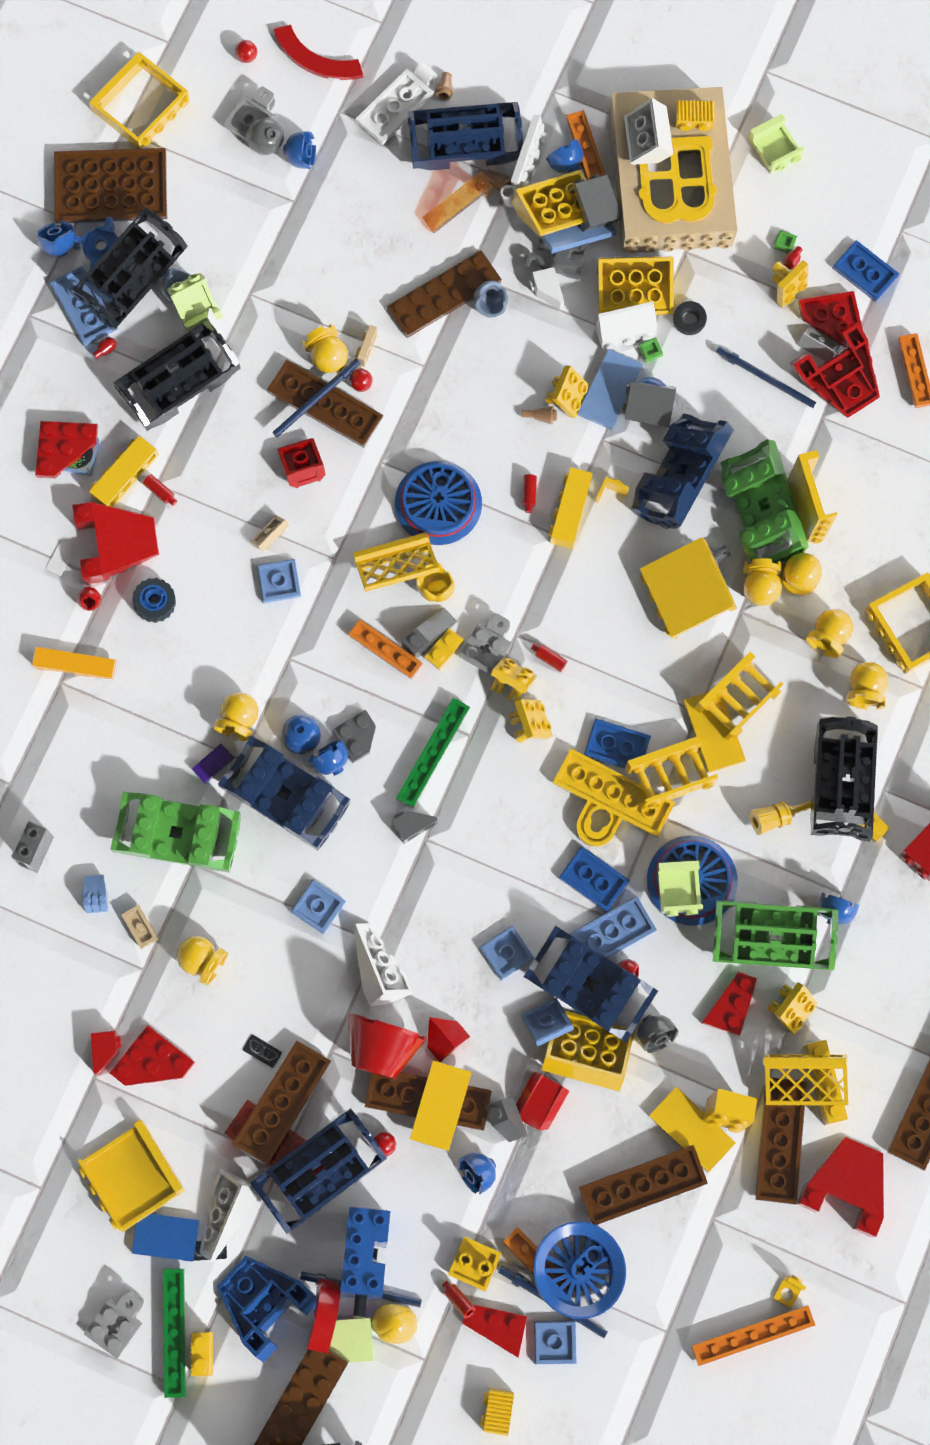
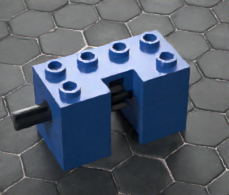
[340,1207,391,1318]

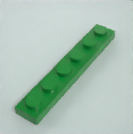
[396,698,470,808]
[163,1268,186,1398]

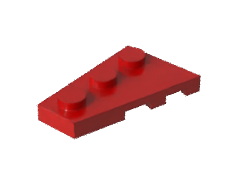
[701,972,758,1036]
[462,1304,527,1358]

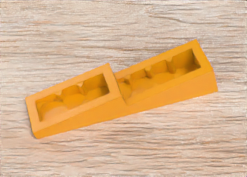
[32,647,117,679]

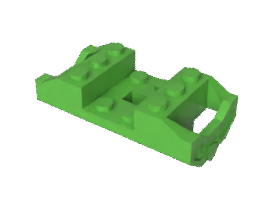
[720,439,809,564]
[110,791,241,873]
[713,900,838,970]

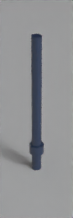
[716,346,817,409]
[272,358,361,438]
[498,1266,608,1339]
[300,1271,422,1308]

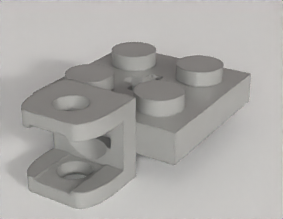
[223,86,275,141]
[459,614,512,675]
[84,1291,144,1359]

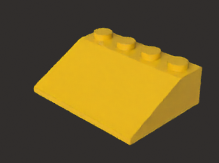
[511,170,587,236]
[597,256,674,315]
[542,1010,635,1092]

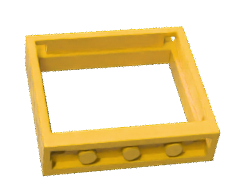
[89,52,190,149]
[866,572,930,674]

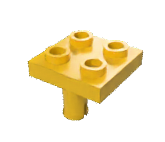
[772,260,809,308]
[545,365,589,418]
[490,658,537,702]
[508,699,553,743]
[768,982,817,1035]
[448,1236,502,1292]

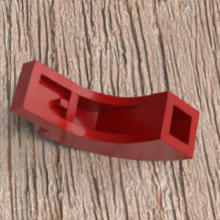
[307,1278,341,1354]

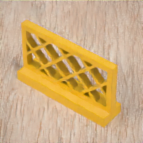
[353,532,440,592]
[764,1054,849,1105]

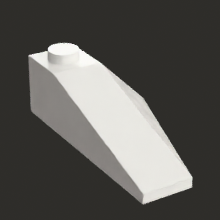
[353,924,413,1006]
[200,1169,259,1262]

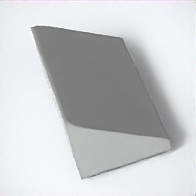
[798,326,841,362]

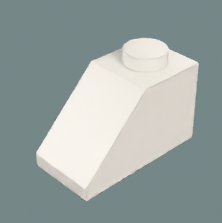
[529,267,564,309]

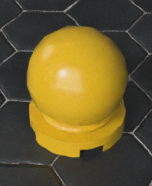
[302,324,348,373]
[781,552,822,596]
[743,558,782,606]
[806,609,854,659]
[846,662,888,710]
[213,692,259,742]
[176,936,228,986]

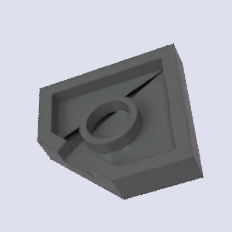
[332,710,376,763]

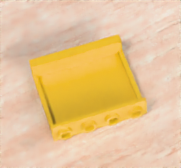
[787,450,838,544]
[640,537,738,639]
[77,1119,186,1232]

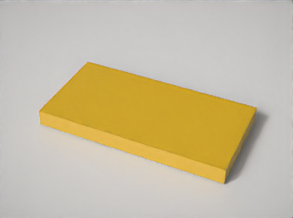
[683,691,746,773]
[410,1060,472,1151]
[649,1086,736,1173]

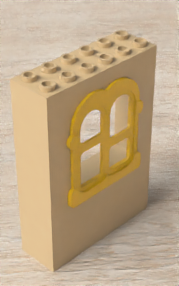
[609,87,737,254]

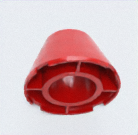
[347,1013,426,1079]

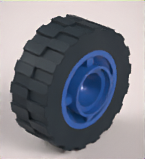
[132,578,176,623]

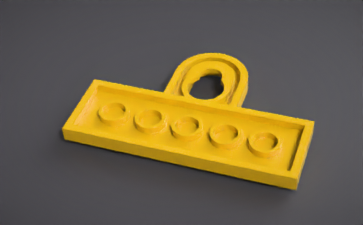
[552,749,676,847]

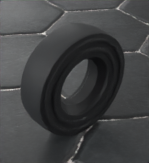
[673,301,707,335]

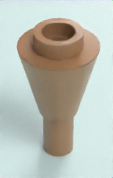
[522,406,557,425]

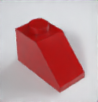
[91,1031,122,1076]

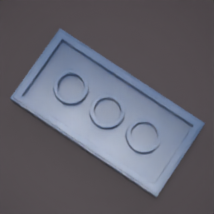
[539,223,617,253]
[49,266,118,346]
[578,349,643,430]
[569,896,657,958]

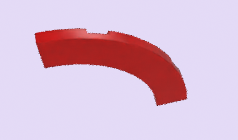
[273,24,363,80]

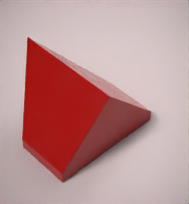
[427,1017,470,1063]

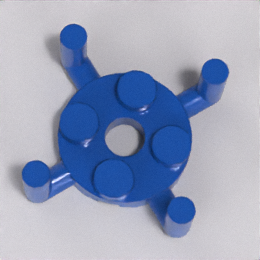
[73,217,118,270]

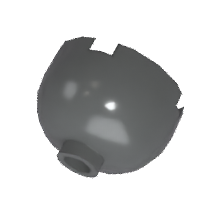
[246,117,284,155]
[637,1015,679,1053]

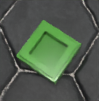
[773,230,797,253]
[638,338,663,363]

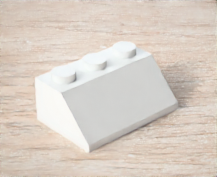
[624,98,673,165]
[596,302,657,349]

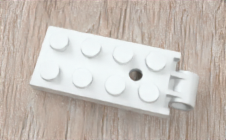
[356,62,437,145]
[501,114,547,207]

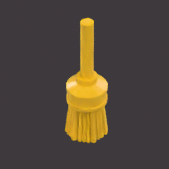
[750,801,811,835]

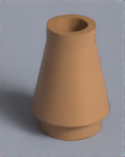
[435,72,453,101]
[484,169,512,193]

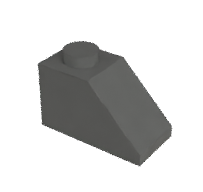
[392,811,438,844]
[485,1097,527,1142]

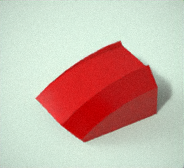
[277,438,326,488]
[516,1071,569,1130]

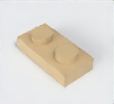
[355,325,378,367]
[250,515,289,552]
[121,904,159,950]

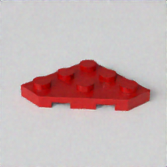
[798,291,863,348]
[35,421,99,479]
[109,1025,196,1086]

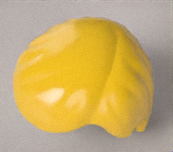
[415,562,455,602]
[371,1304,418,1344]

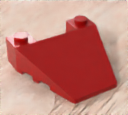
[790,322,880,418]
[72,502,159,585]
[797,1137,884,1238]

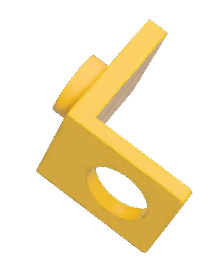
[595,477,629,503]
[773,1275,806,1308]

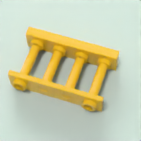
[694,652,783,741]
[625,736,718,809]

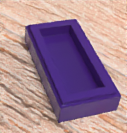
[192,743,235,784]

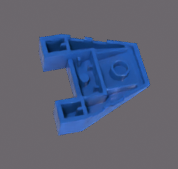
[217,1256,316,1363]

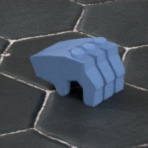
[82,875,109,914]

